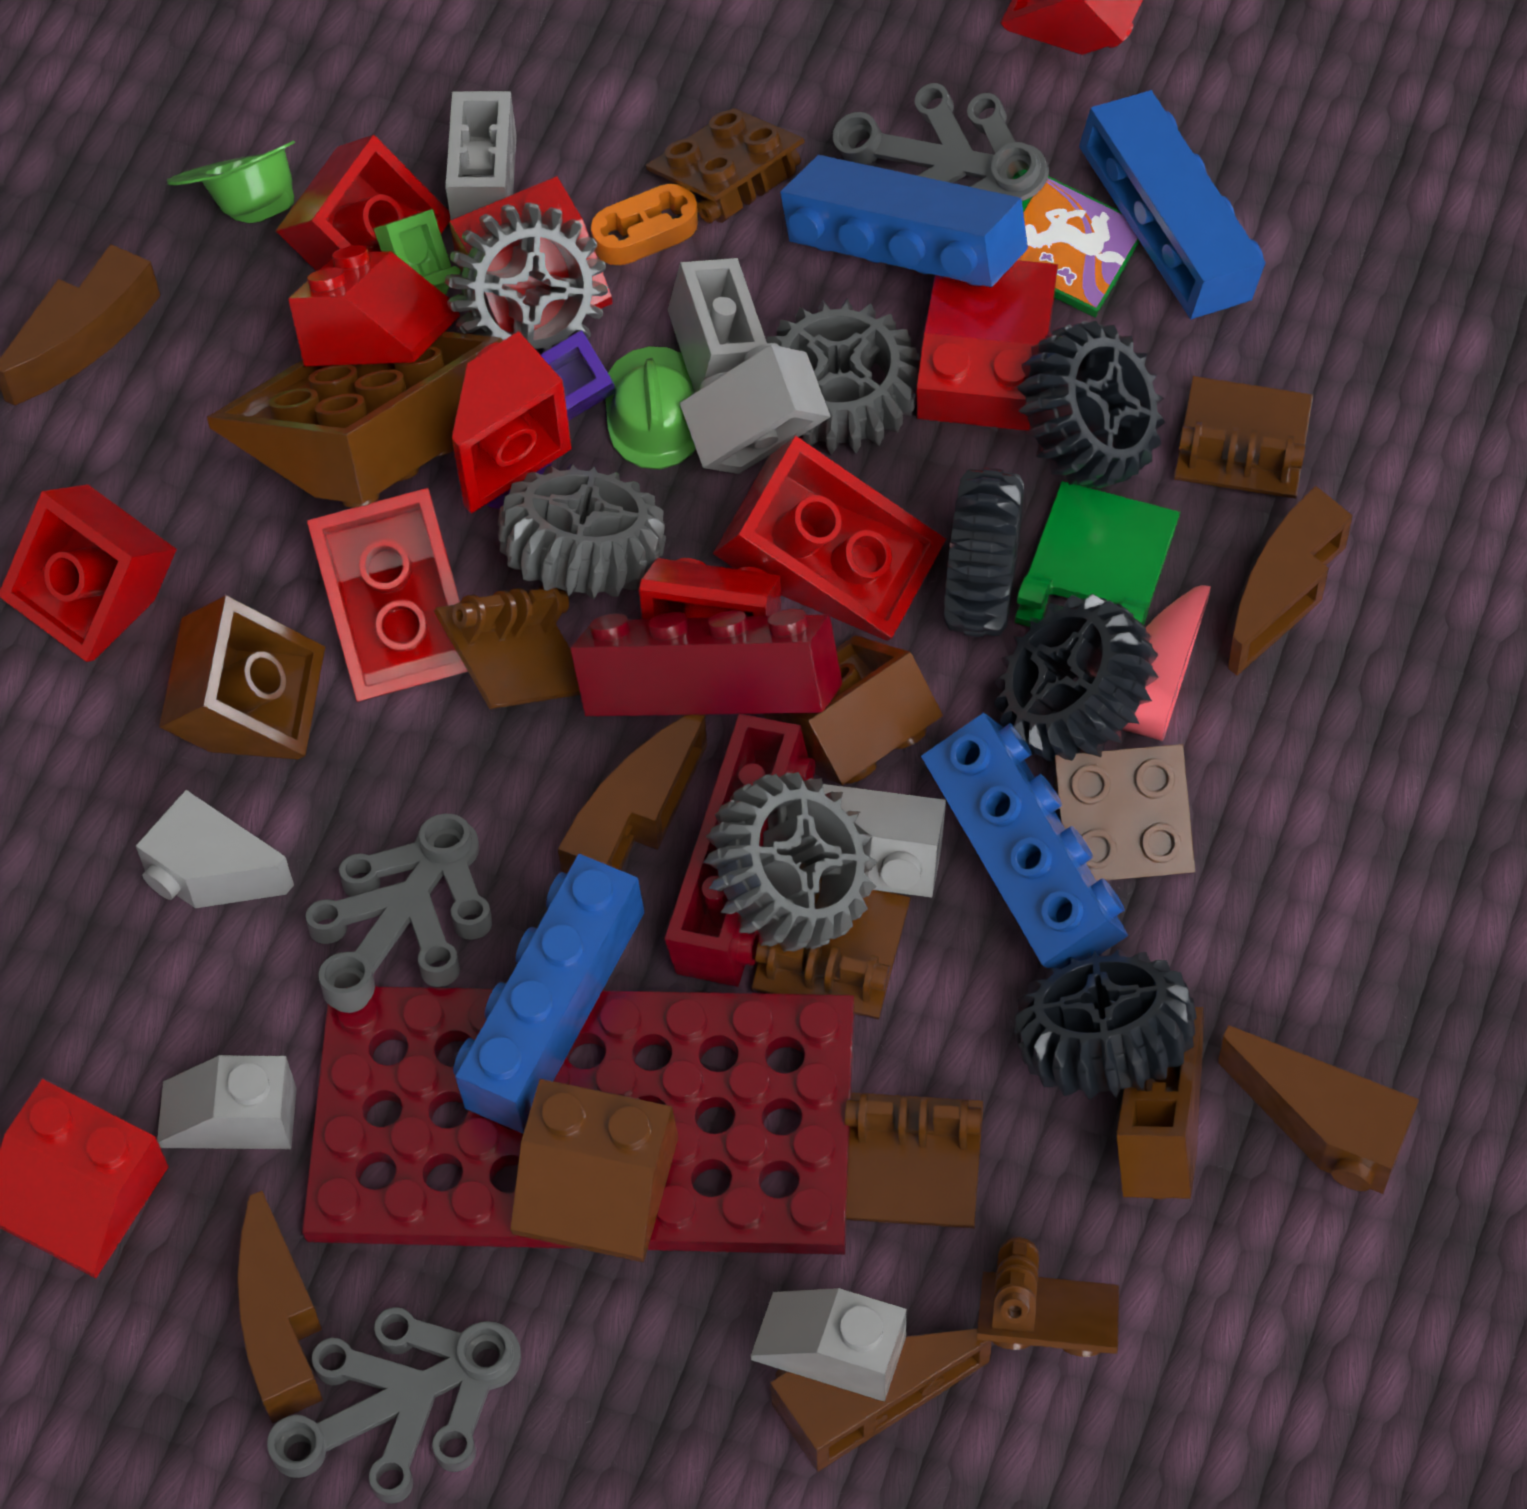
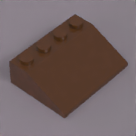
[207,332,502,507]

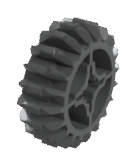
[445,202,608,355]
[766,298,920,455]
[498,464,666,599]
[703,772,878,952]

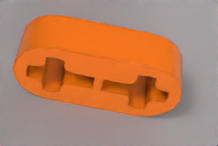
[591,184,698,266]

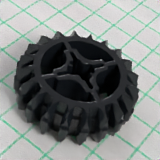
[1017,321,1166,488]
[944,467,1024,638]
[994,594,1159,762]
[1014,949,1197,1100]

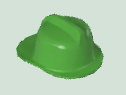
[167,140,295,223]
[606,346,696,469]

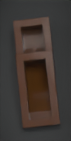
[0,244,161,406]
[1228,485,1353,676]
[558,714,707,874]
[238,1190,323,1423]

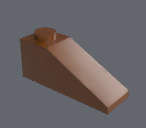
[1117,1007,1204,1199]
[1218,1025,1419,1194]
[770,1328,992,1472]

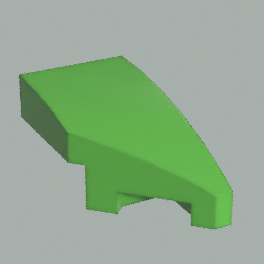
[373,209,461,295]

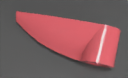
[1122,585,1211,741]

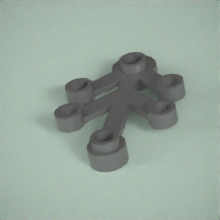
[833,83,1049,200]
[305,814,492,1013]
[267,1307,521,1504]

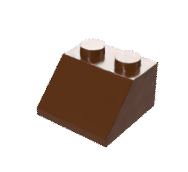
[159,595,325,760]
[763,635,943,785]
[511,1079,678,1263]

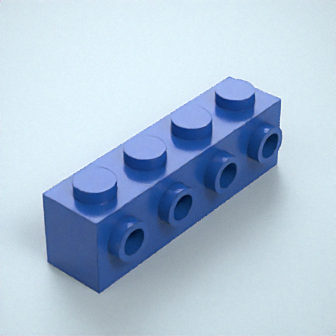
[1079,90,1266,320]
[780,155,1028,287]
[921,713,1129,969]
[453,854,645,1133]

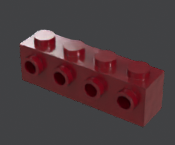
[570,609,843,716]
[665,714,815,987]

